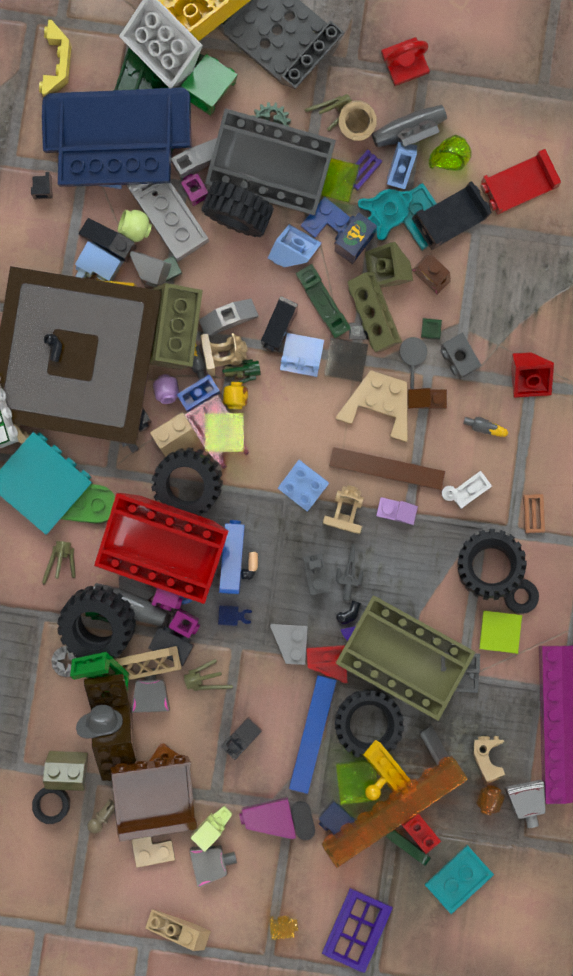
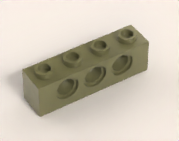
[347,272,402,352]

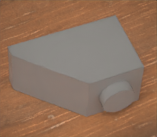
[130,251,171,287]

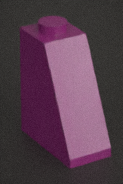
[239,797,296,839]

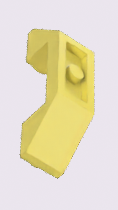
[39,20,72,97]

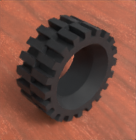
[201,181,274,237]
[151,447,223,516]
[458,529,527,600]
[335,689,404,760]

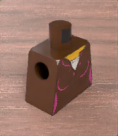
[412,254,451,295]

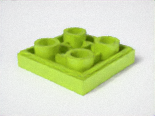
[479,611,522,654]

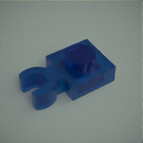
[218,605,252,626]

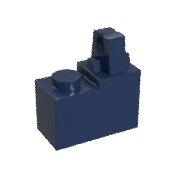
[318,799,363,855]

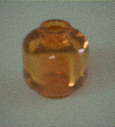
[476,785,505,816]

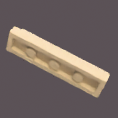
[109,646,181,680]

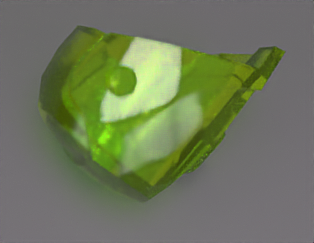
[429,135,472,171]

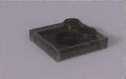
[324,338,368,383]

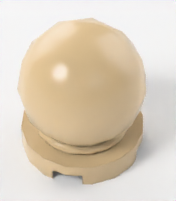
[339,100,377,141]

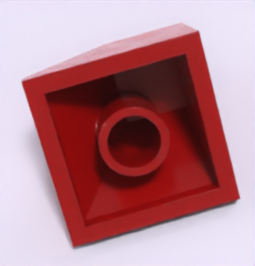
[511,352,554,398]

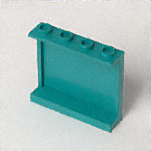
[0,432,93,535]

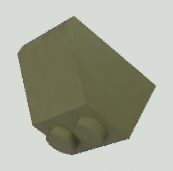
[43,751,88,791]

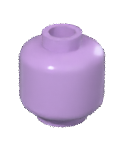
[153,374,179,404]

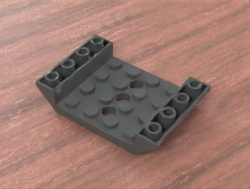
[218,0,345,89]

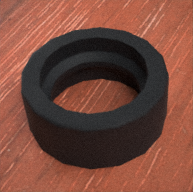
[32,787,70,824]

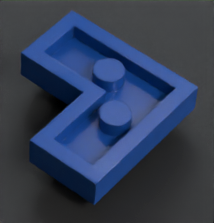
[301,197,350,238]

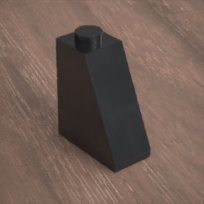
[261,296,298,352]

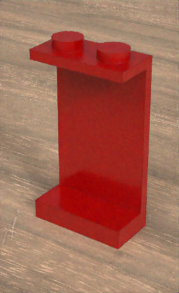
[480,149,561,215]

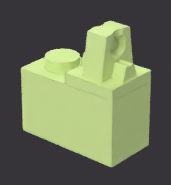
[191,806,232,852]

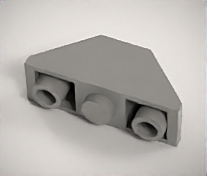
[199,299,259,337]

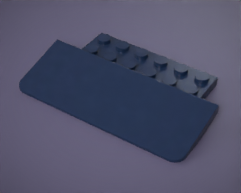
[42,88,192,187]

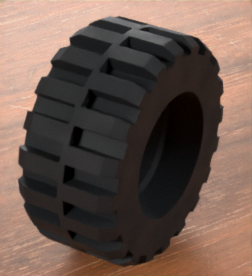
[57,585,136,659]

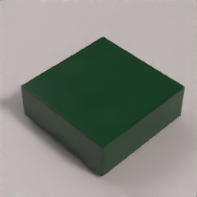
[421,318,442,340]

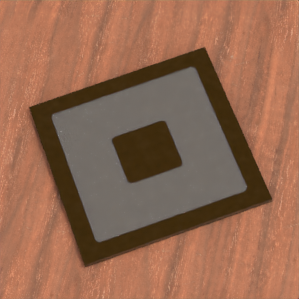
[0,266,162,445]

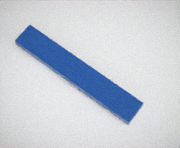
[289,675,336,794]

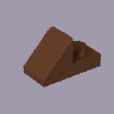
[408,388,447,409]

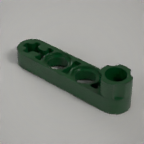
[365,804,431,866]

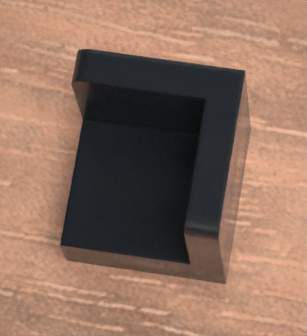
[31,172,53,199]

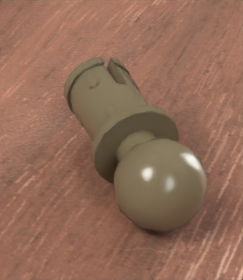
[87,799,115,834]

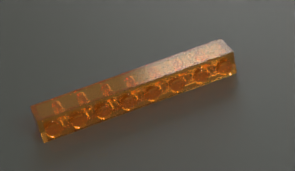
[321,756,468,868]

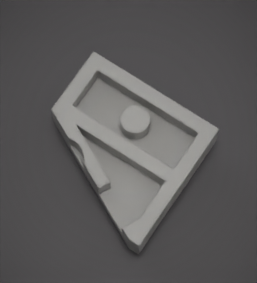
[270,624,308,665]

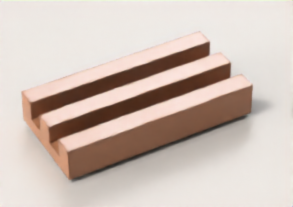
[523,494,545,533]

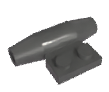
[372,105,447,148]
[93,575,167,627]

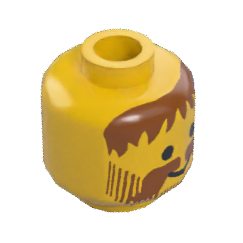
[223,382,248,409]

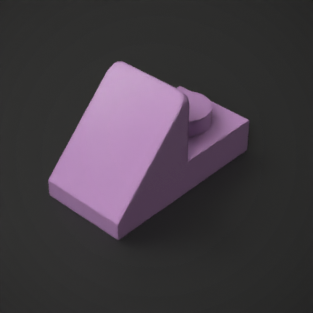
[376,497,418,525]

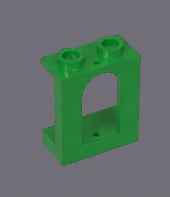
[70,652,129,692]

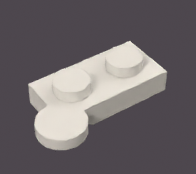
[442,471,492,509]

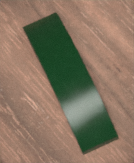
[296,264,352,339]

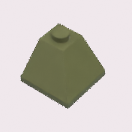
[365,242,413,288]

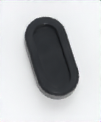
[291,801,315,840]

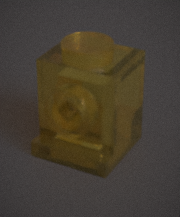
[269,915,298,940]

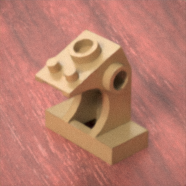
[201,333,248,376]
[323,485,364,534]
[473,736,505,785]

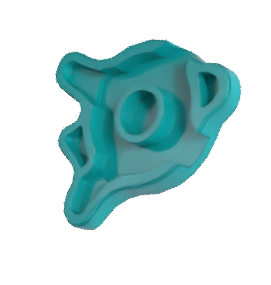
[358,189,413,241]

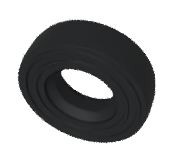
[504,579,539,614]

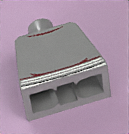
[505,779,545,828]

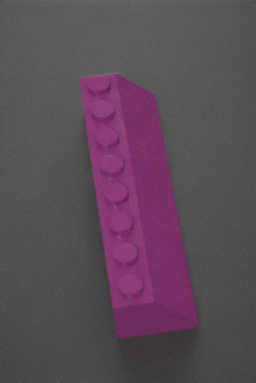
[539,645,573,804]

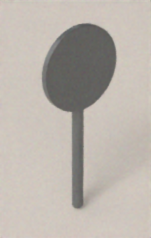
[399,337,427,389]

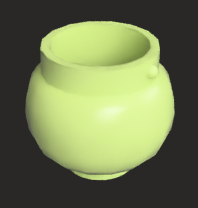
[117,209,152,242]

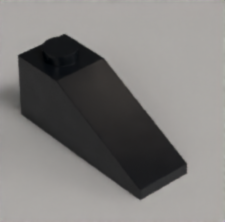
[78,218,137,263]

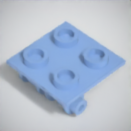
[280,333,324,377]
[278,460,329,512]

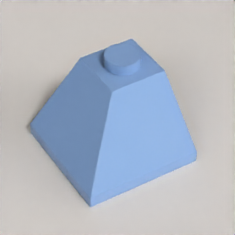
[268,224,321,267]

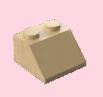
[150,412,204,457]

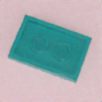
[403,183,437,251]
[424,845,494,914]

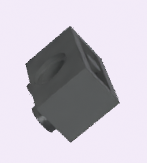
[440,332,482,379]

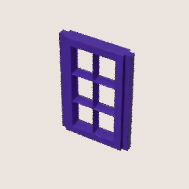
[322,888,393,973]

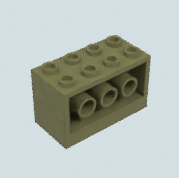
[150,283,203,370]

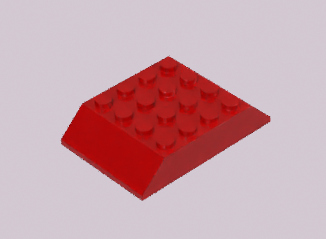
[94,492,229,604]

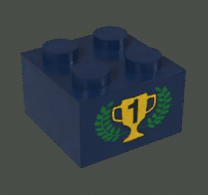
[334,212,377,265]

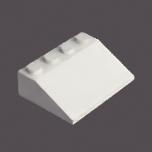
[119,0,203,88]

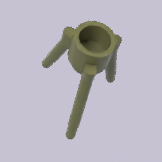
[305,94,352,131]
[42,541,75,584]
[184,659,233,691]

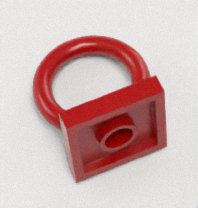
[381,37,430,86]

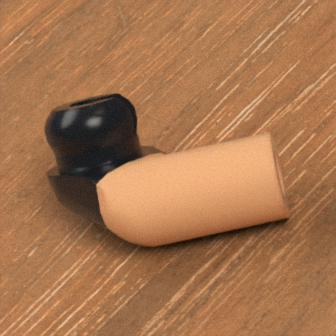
[241,552,258,580]

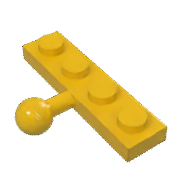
[363,740,417,802]

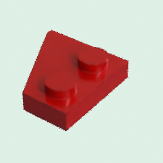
[306,645,348,683]

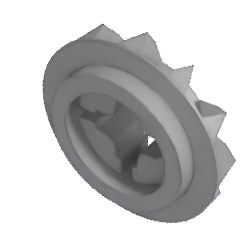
[51,646,76,677]

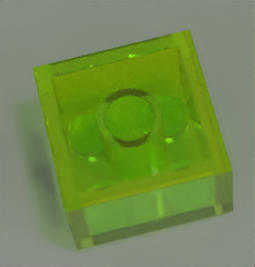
[335,760,379,805]

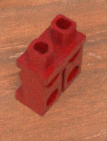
[399,809,441,854]

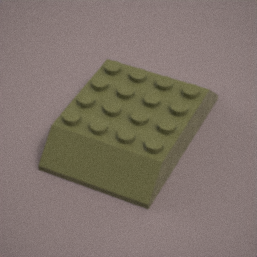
[336,595,476,721]

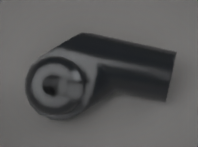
[43,334,62,362]
[336,600,361,624]

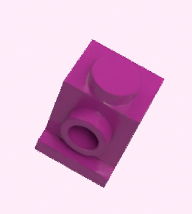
[181,173,208,206]
[152,588,183,611]
[169,608,200,638]

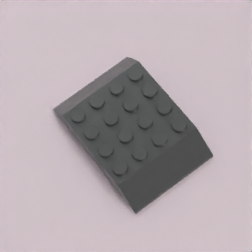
[205,108,336,215]

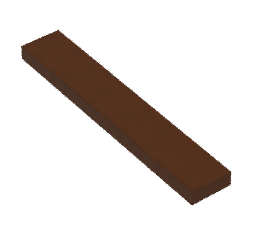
[329,447,445,490]

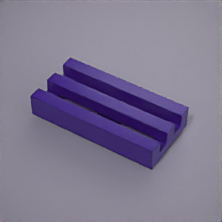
[343,149,382,191]

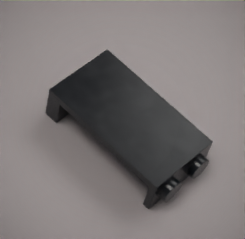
[412,181,492,250]

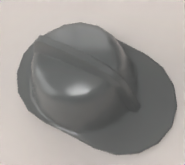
[76,705,123,739]

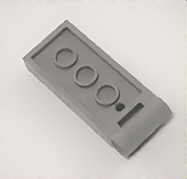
[127,182,209,262]

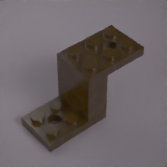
[84,674,138,781]

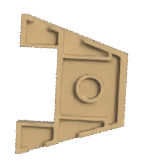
[336,371,408,442]

